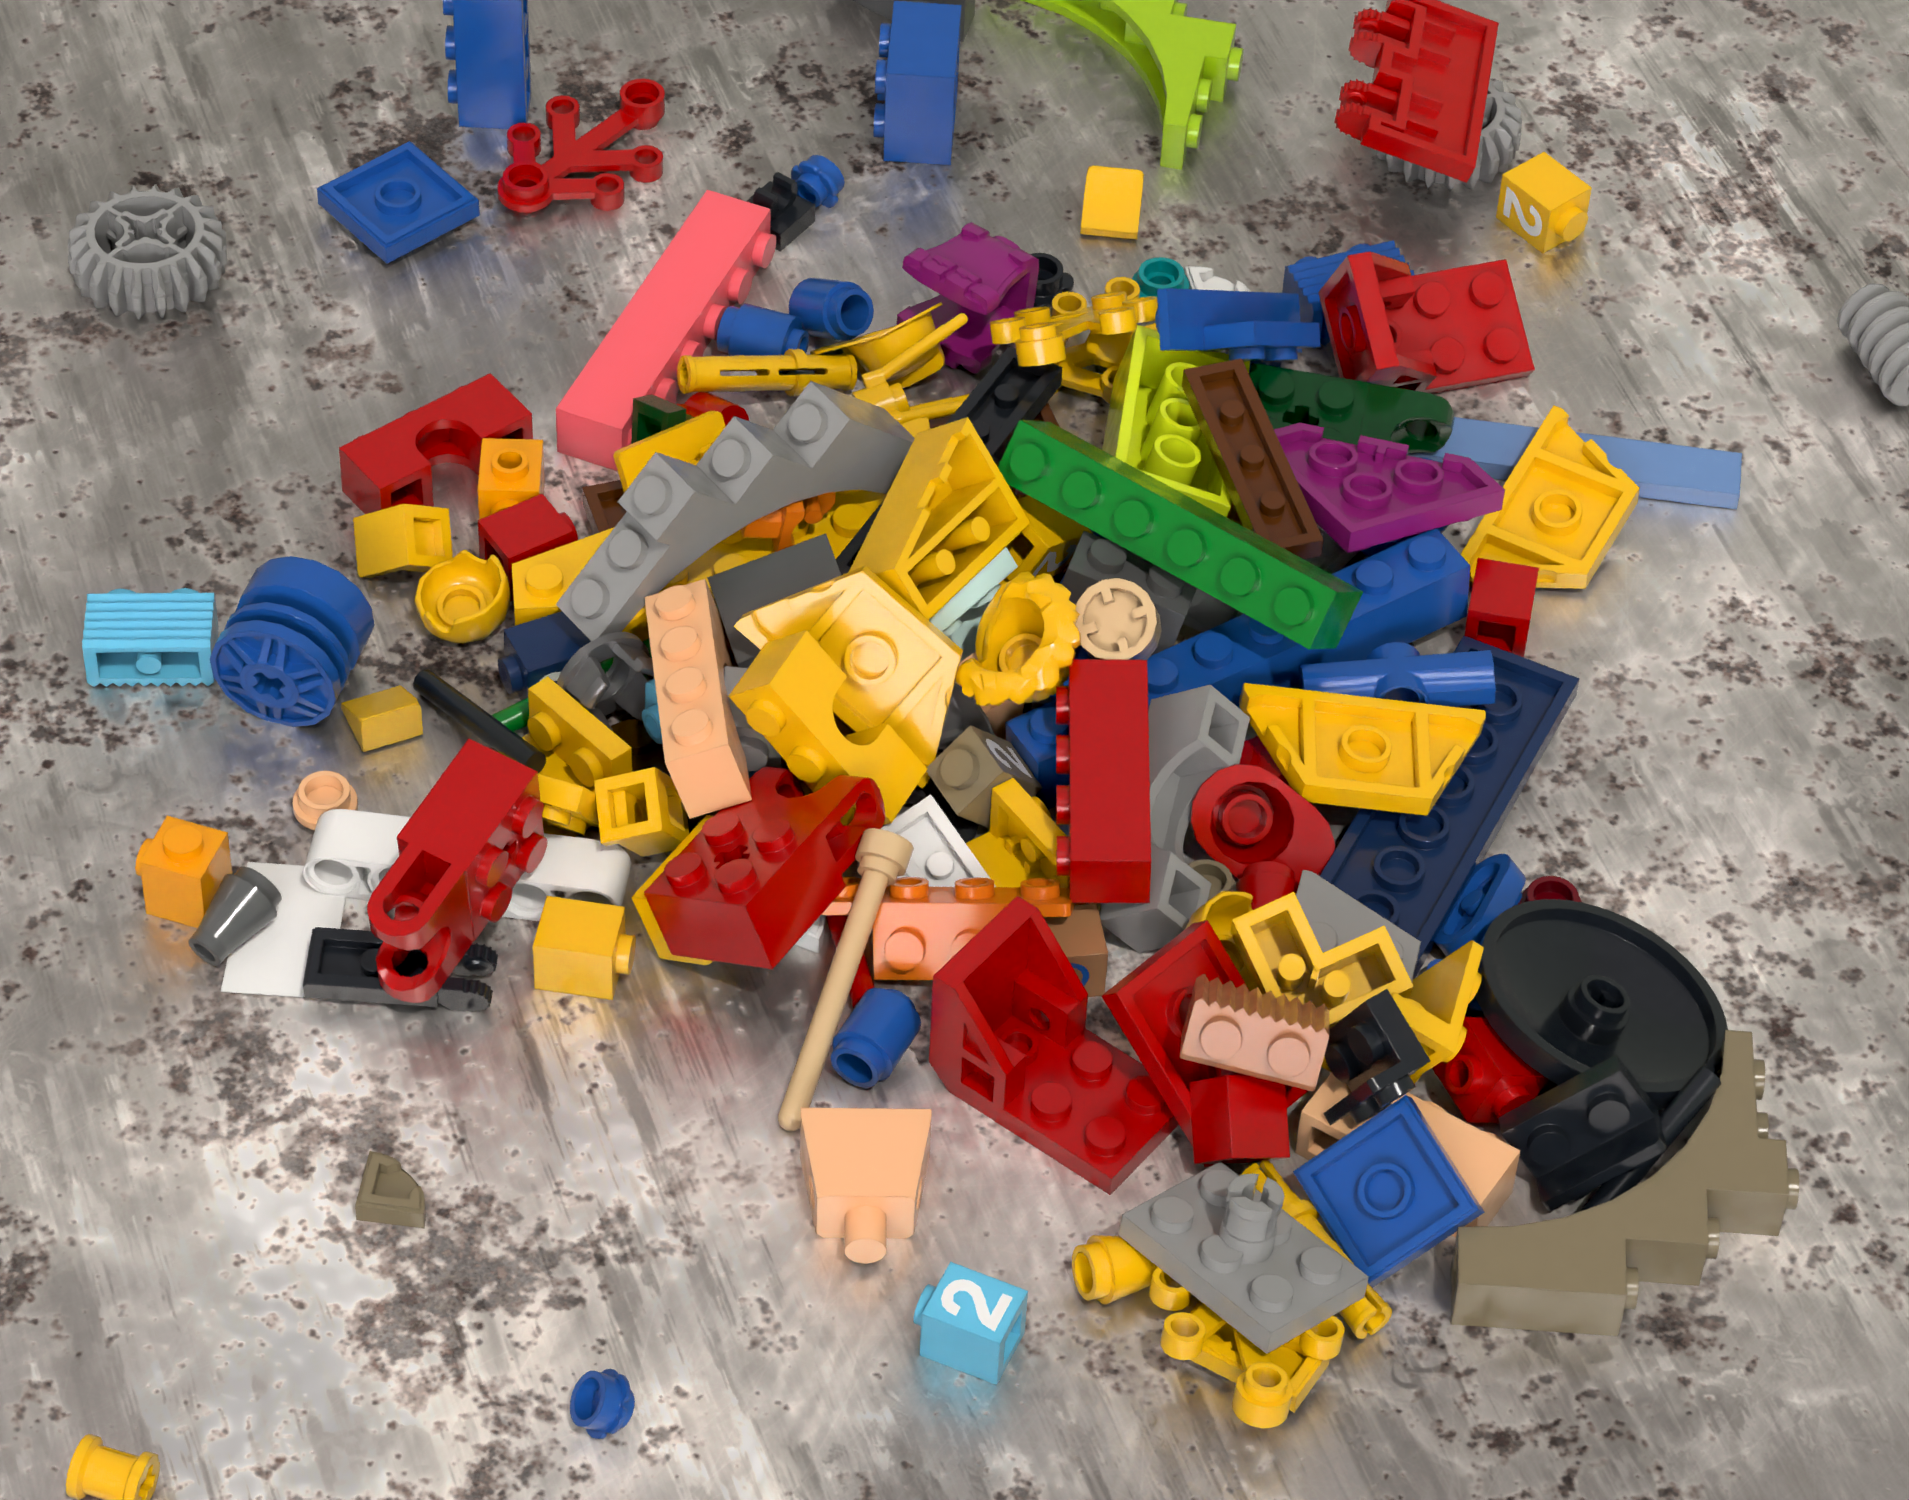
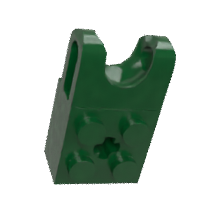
[1249,363,1455,453]

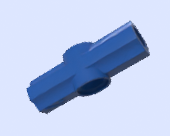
[1299,642,1496,707]

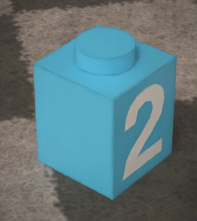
[913,1262,1028,1385]

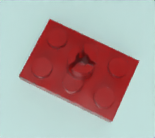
[1102,920,1309,1167]

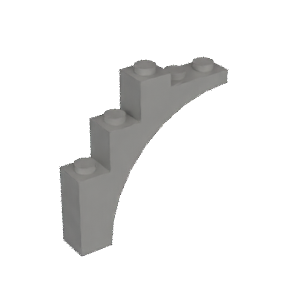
[556,381,915,641]

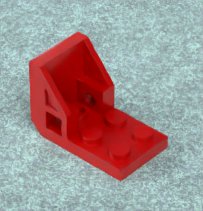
[1318,251,1535,394]
[929,896,1179,1195]

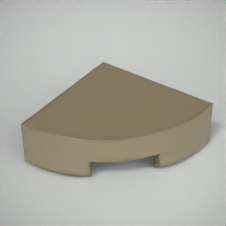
[355,1151,426,1229]

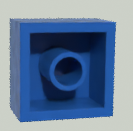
[873,1,962,165]

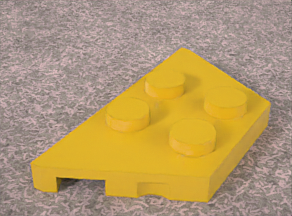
[1461,405,1639,589]
[734,566,963,788]
[1239,683,1486,816]

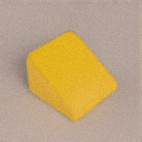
[1080,165,1144,240]
[341,685,423,752]

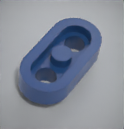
[1434,854,1526,957]

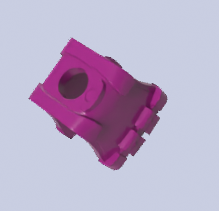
[897,222,1039,374]

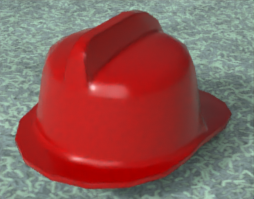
[1190,764,1335,883]

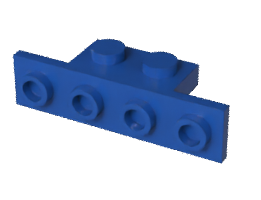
[1155,288,1321,362]

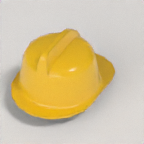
[810,302,945,388]

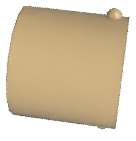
[1076,578,1162,660]

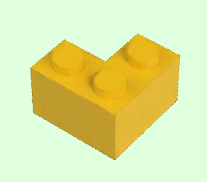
[1230,892,1414,1029]

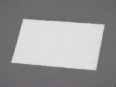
[221,862,346,999]

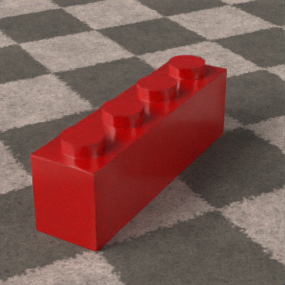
[1056,659,1151,903]

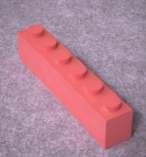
[556,190,776,471]

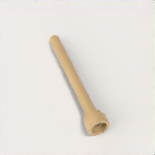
[778,828,914,1131]

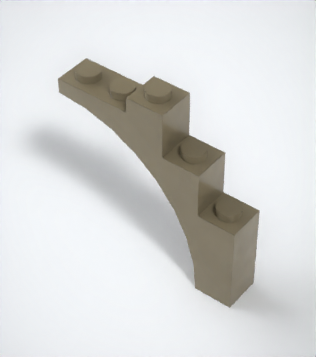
[1450,1030,1799,1336]

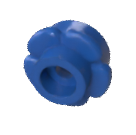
[791,155,845,208]
[570,1369,635,1439]

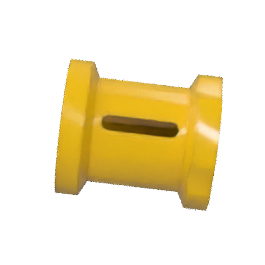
[66,1434,160,1500]

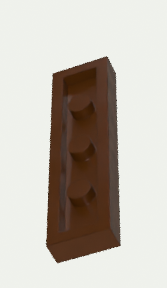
[1182,358,1324,560]

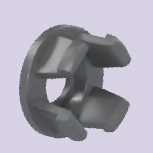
[557,632,654,732]

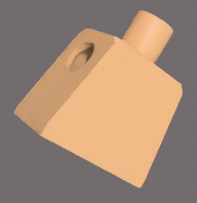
[800,1108,932,1264]

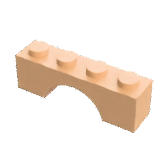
[644,579,752,819]

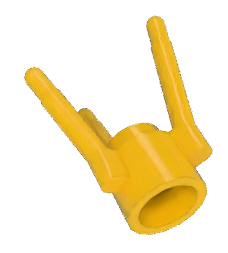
[851,313,970,424]

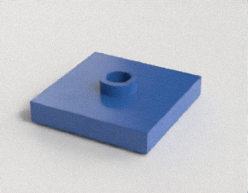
[317,141,480,264]
[1293,1095,1485,1288]

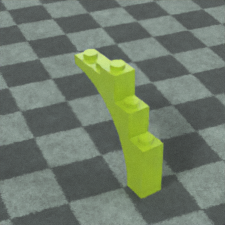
[1021,0,1244,170]

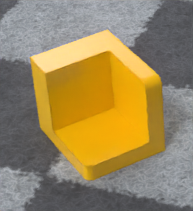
[353,504,453,578]

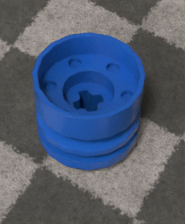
[210,556,375,727]

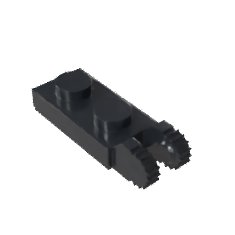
[303,927,498,1012]

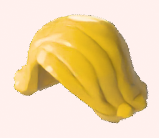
[955,571,1081,706]

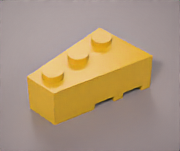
[849,417,1031,620]

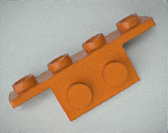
[821,877,1076,980]

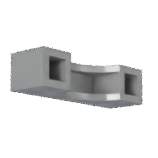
[1099,685,1250,953]

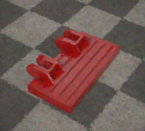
[1334,0,1499,183]

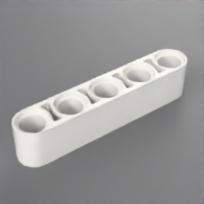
[303,809,632,921]

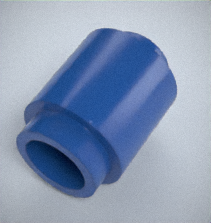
[789,278,874,341]
[717,303,809,374]
[830,988,921,1088]

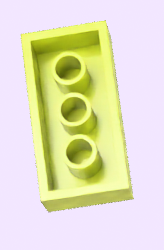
[1102,325,1250,517]

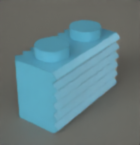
[82,588,219,687]

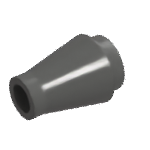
[188,866,282,966]

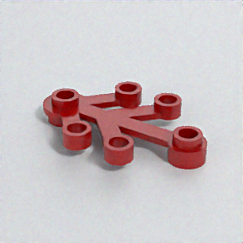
[497,79,665,213]

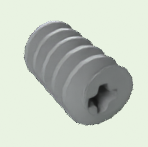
[1837,284,1909,407]

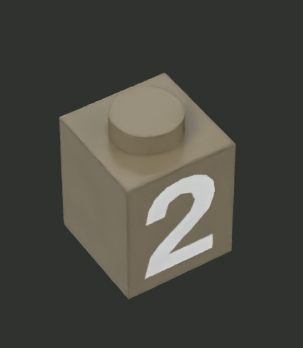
[926,725,1043,828]

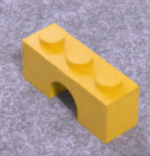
[728,630,928,825]

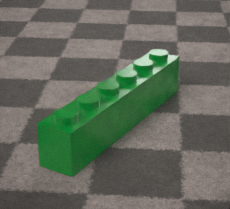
[998,420,1363,650]

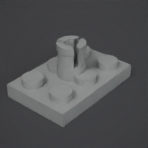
[1118,1161,1369,1354]

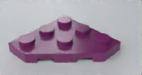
[1274,423,1505,553]

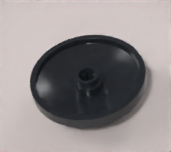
[1475,899,1728,1110]

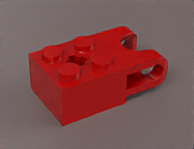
[367,738,548,1003]
[644,767,886,969]

